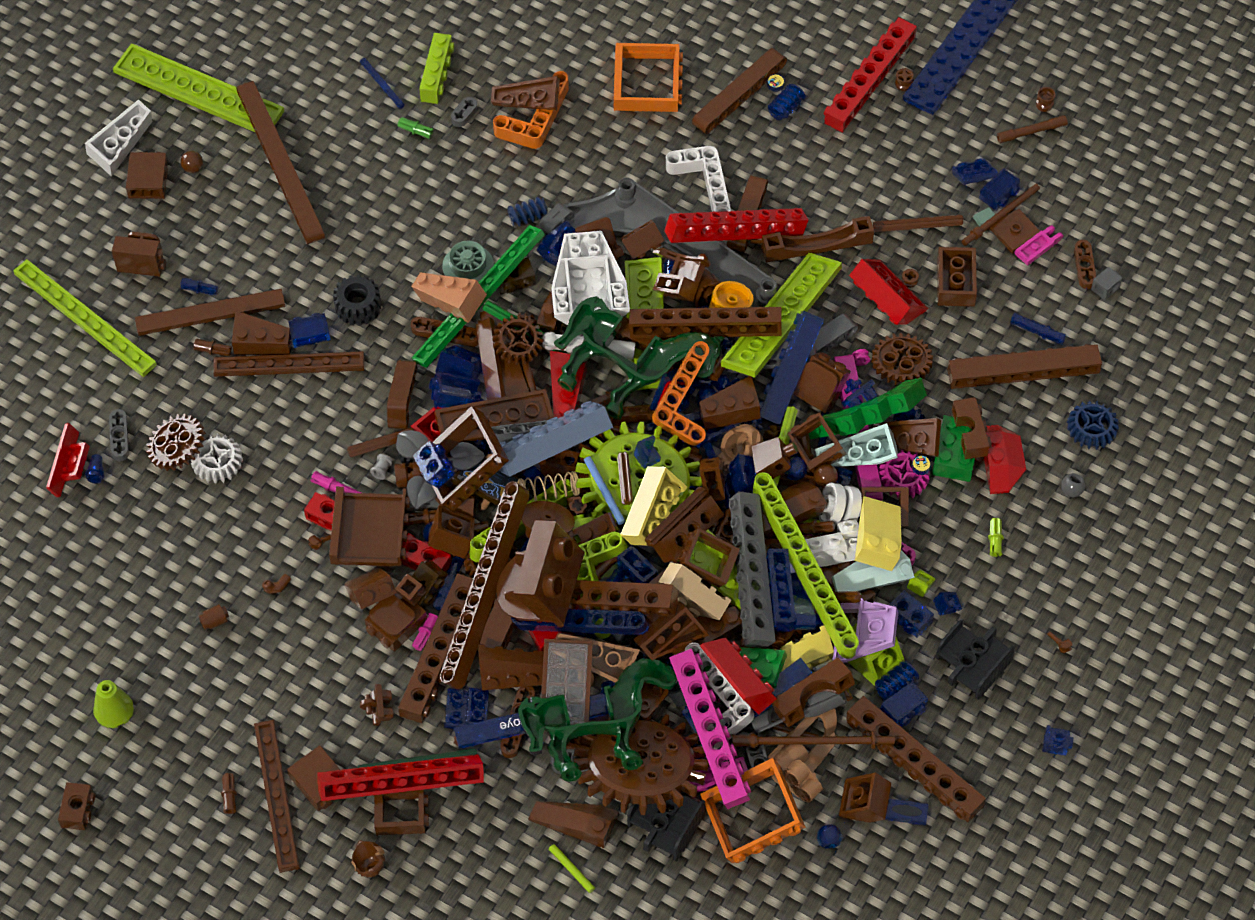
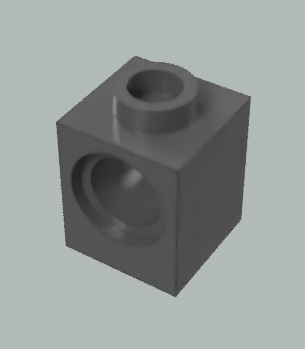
[1091,267,1122,300]

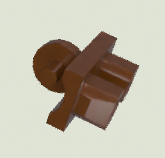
[360,684,393,726]

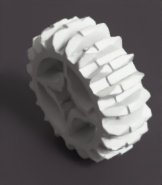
[191,433,243,484]

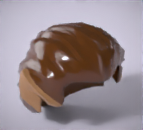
[351,840,385,878]

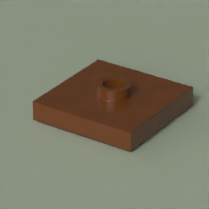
[989,208,1040,254]

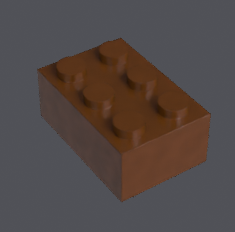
[937,247,977,307]

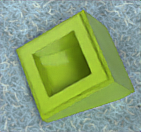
[907,569,936,597]

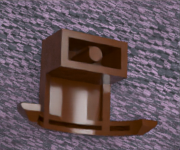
[653,248,711,302]

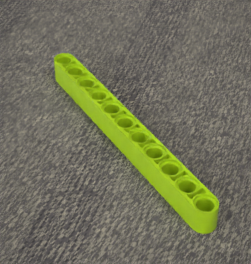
[753,472,859,659]

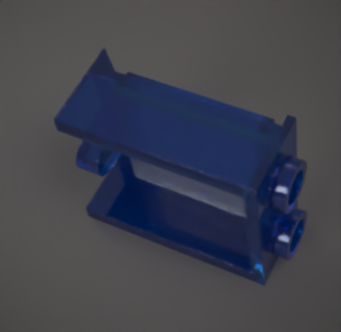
[429,371,484,409]

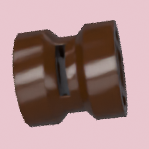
[1036,87,1056,112]

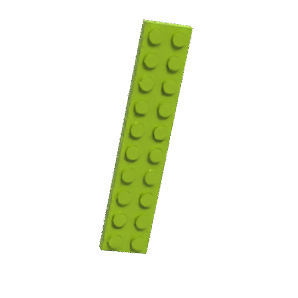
[113,43,284,132]
[721,253,842,377]

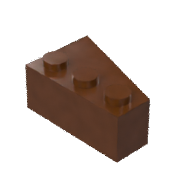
[232,311,292,355]

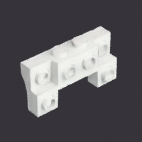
[783,519,859,573]

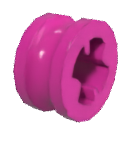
[852,349,870,366]

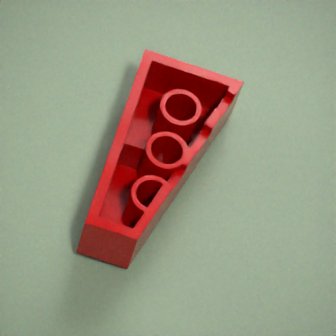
[550,351,587,418]

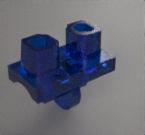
[841,379,877,408]

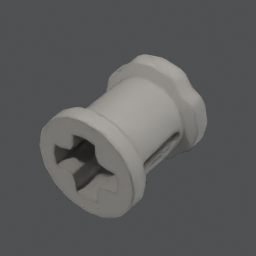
[370,454,393,480]

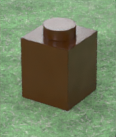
[395,574,426,606]

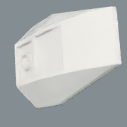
[552,231,630,325]

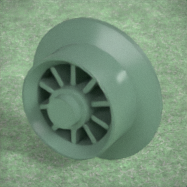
[442,241,494,282]

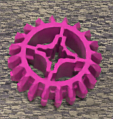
[878,450,930,499]

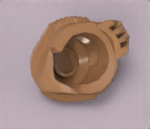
[718,424,763,471]

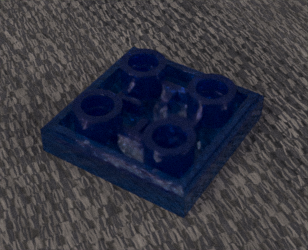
[952,158,998,185]

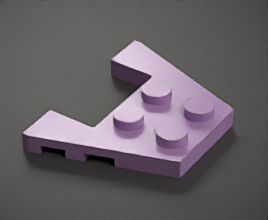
[833,598,898,663]

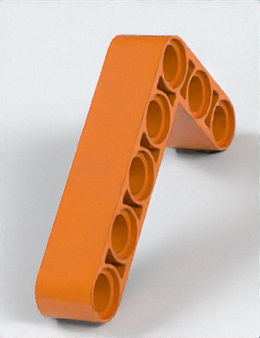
[493,71,569,149]
[652,341,709,446]

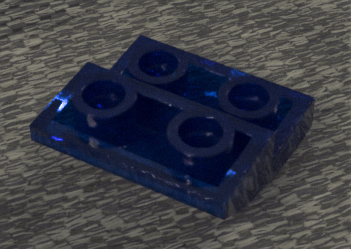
[444,687,489,729]

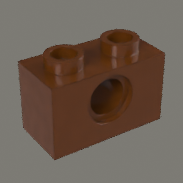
[58,782,95,830]

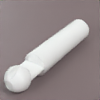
[541,332,635,361]

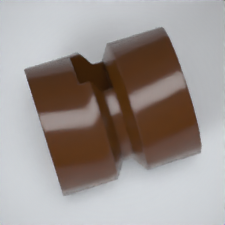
[394,461,423,489]

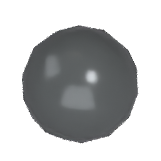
[1061,473,1085,498]

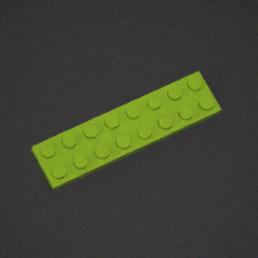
[625,257,667,390]

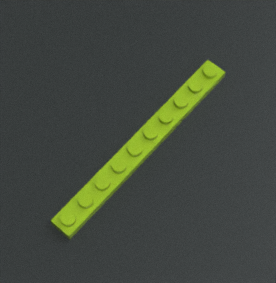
[13,259,157,377]

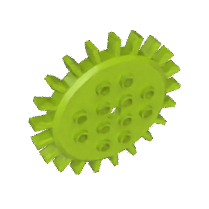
[575,422,702,522]

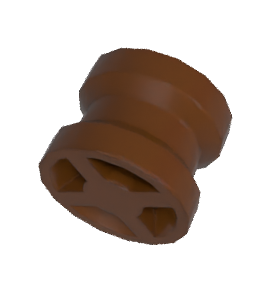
[895,68,914,91]

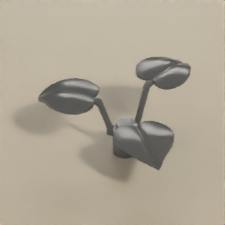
[396,430,485,509]

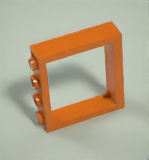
[614,43,683,112]
[700,758,806,863]

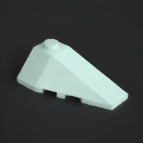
[815,423,898,467]
[832,550,915,591]

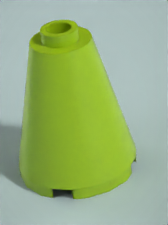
[93,680,134,728]

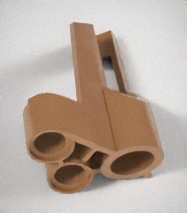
[767,709,837,803]

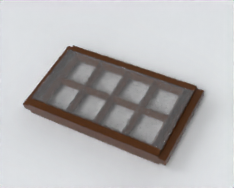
[541,639,593,725]

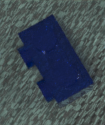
[881,681,928,727]

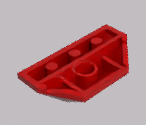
[984,425,1026,494]

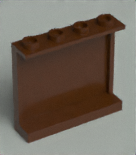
[329,486,410,567]

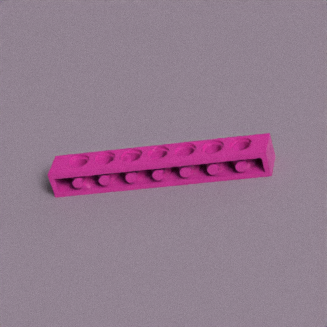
[669,648,751,809]

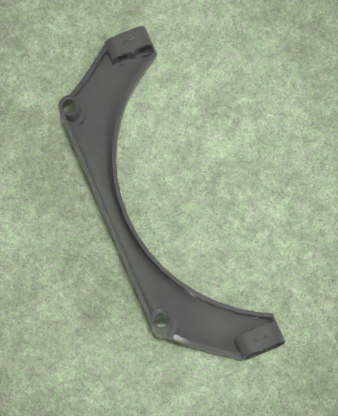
[539,177,777,379]

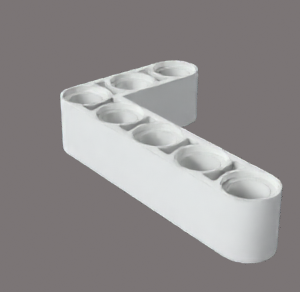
[666,146,731,212]
[685,643,754,749]

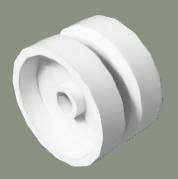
[819,483,862,525]

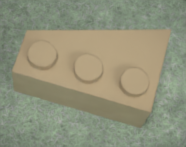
[659,562,731,620]

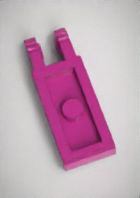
[1015,225,1063,266]

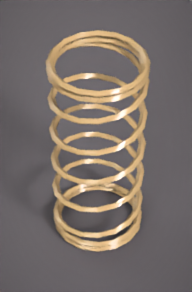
[518,471,580,501]

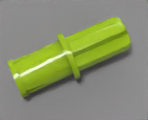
[988,518,1004,557]

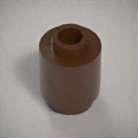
[198,604,229,630]

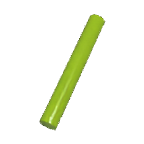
[549,844,595,893]

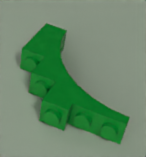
[806,378,927,439]

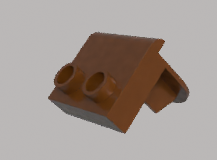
[497,520,585,627]

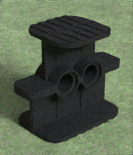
[936,620,1015,700]
[627,791,706,861]

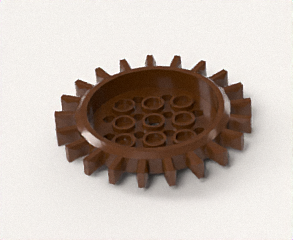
[573,714,709,815]

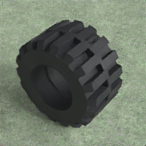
[333,275,381,326]

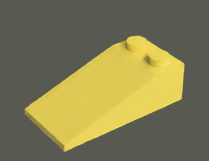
[854,496,902,571]

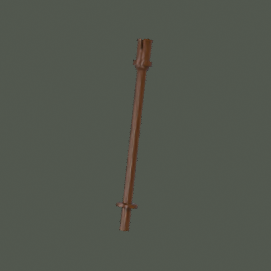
[732,731,895,749]

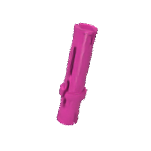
[311,471,361,493]

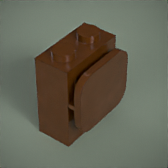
[112,232,166,277]
[794,352,851,413]
[365,593,427,652]

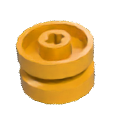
[709,281,753,308]

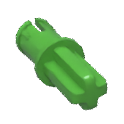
[397,117,434,139]

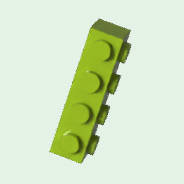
[419,33,455,104]

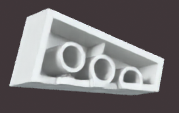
[85,100,152,176]

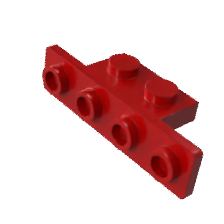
[46,423,90,497]

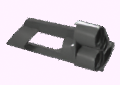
[752,659,847,733]

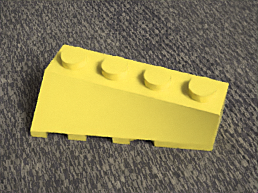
[621,467,687,546]
[774,625,834,681]

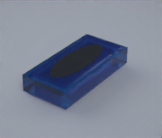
[885,799,928,826]

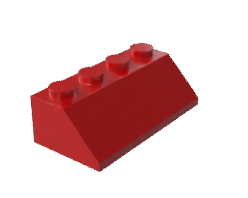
[849,259,928,325]
[700,638,777,715]

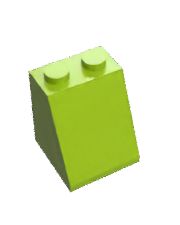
[848,623,905,688]

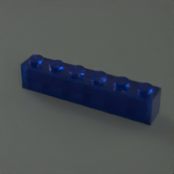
[759,310,824,425]

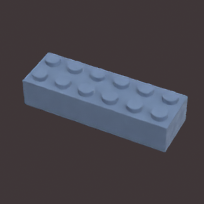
[491,401,613,477]

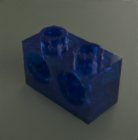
[413,440,455,489]
[889,590,934,638]

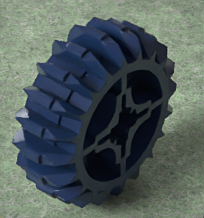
[1067,400,1119,450]

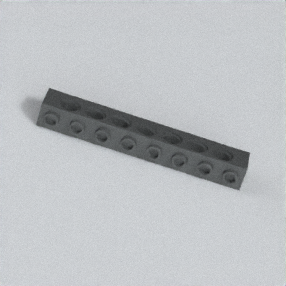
[729,492,775,648]

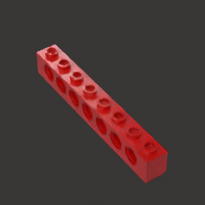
[824,17,917,133]
[664,208,808,243]
[304,492,452,573]
[317,754,484,801]

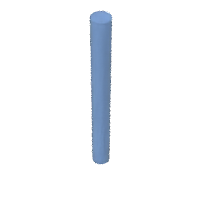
[584,456,625,525]

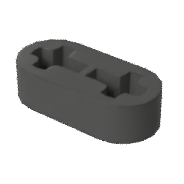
[451,97,478,127]

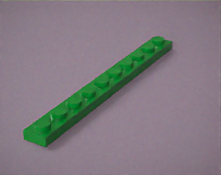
[412,225,545,368]

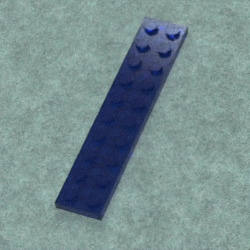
[902,0,1018,115]

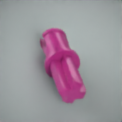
[412,613,438,651]

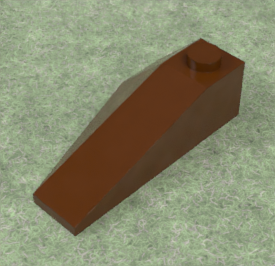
[761,481,827,535]
[528,801,619,848]

